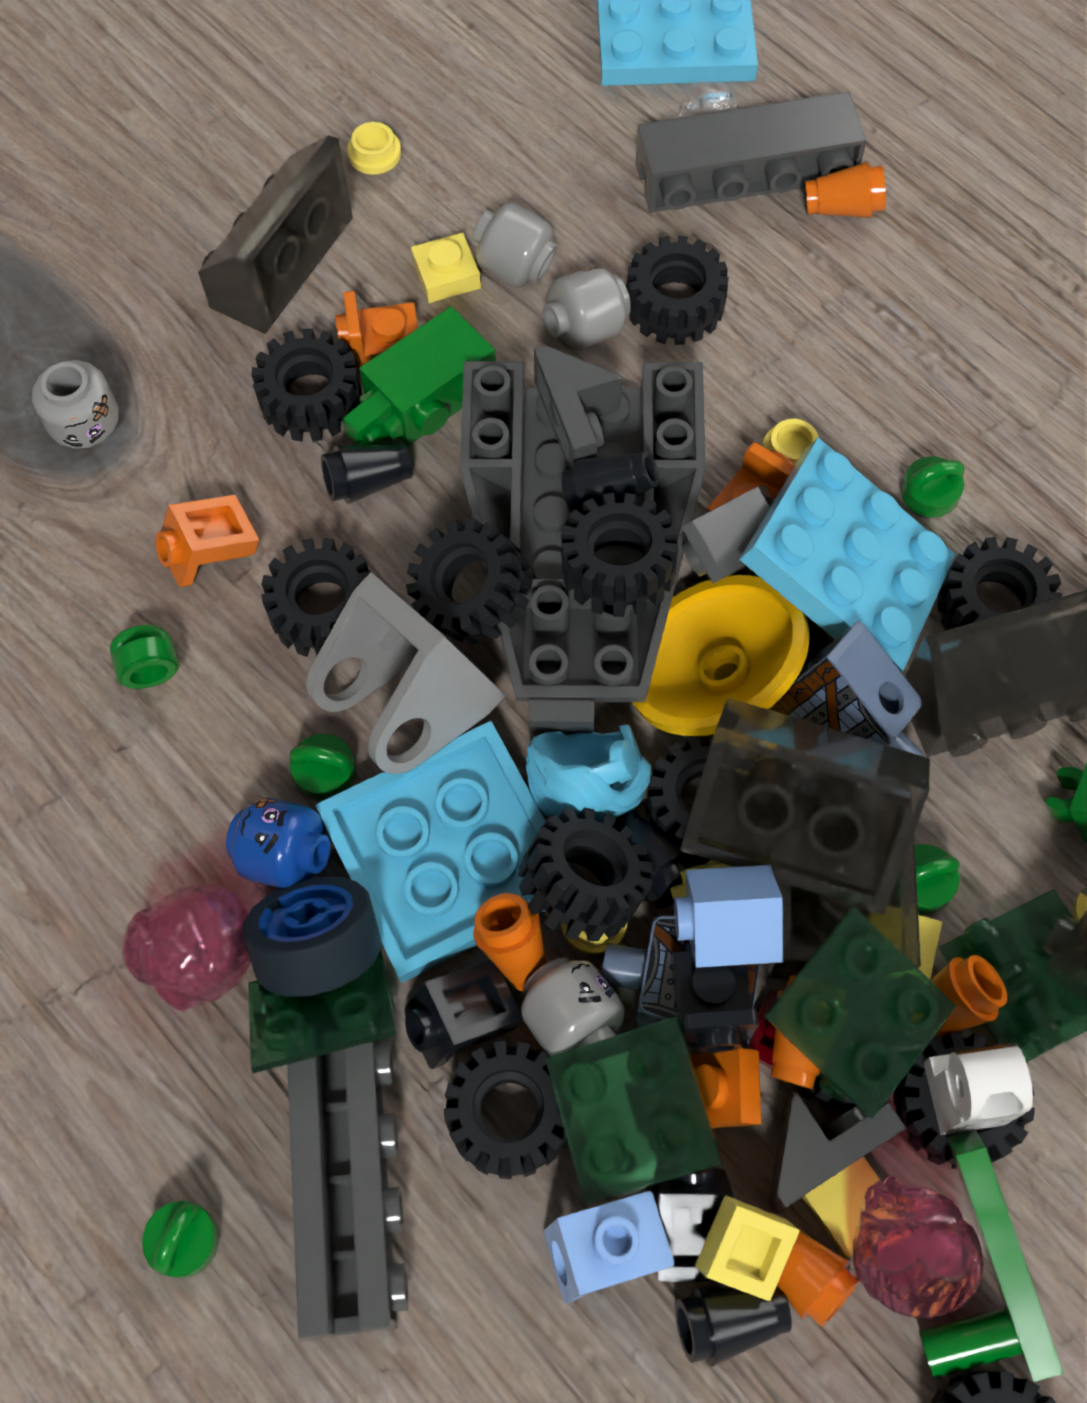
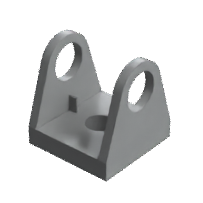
[306,572,506,774]

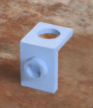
[543,1191,674,1304]

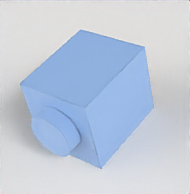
[674,865,783,968]

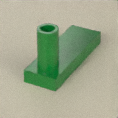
[919,1129,1064,1382]

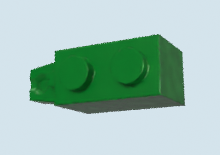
[343,306,496,446]

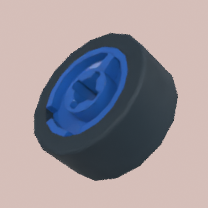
[243,876,382,997]

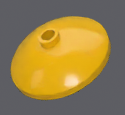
[632,575,810,736]

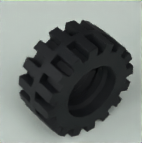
[626,236,729,345]

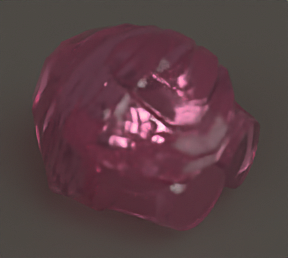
[122,883,251,1012]
[853,1176,984,1319]

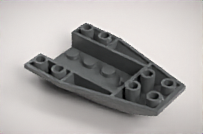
[460,361,706,703]

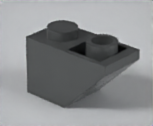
[682,486,774,583]

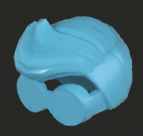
[526,725,652,822]

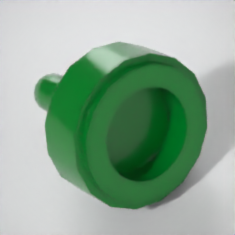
[901,456,965,518]
[110,625,180,689]
[289,734,356,801]
[888,844,960,914]
[142,1201,219,1279]

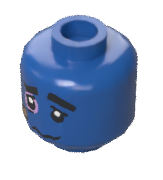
[226,797,331,889]

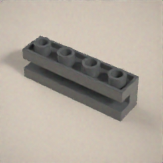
[636,91,867,213]
[286,1023,409,1339]

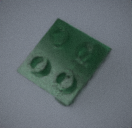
[939,889,1087,1063]
[765,907,957,1119]
[248,949,397,1074]
[546,1016,722,1204]

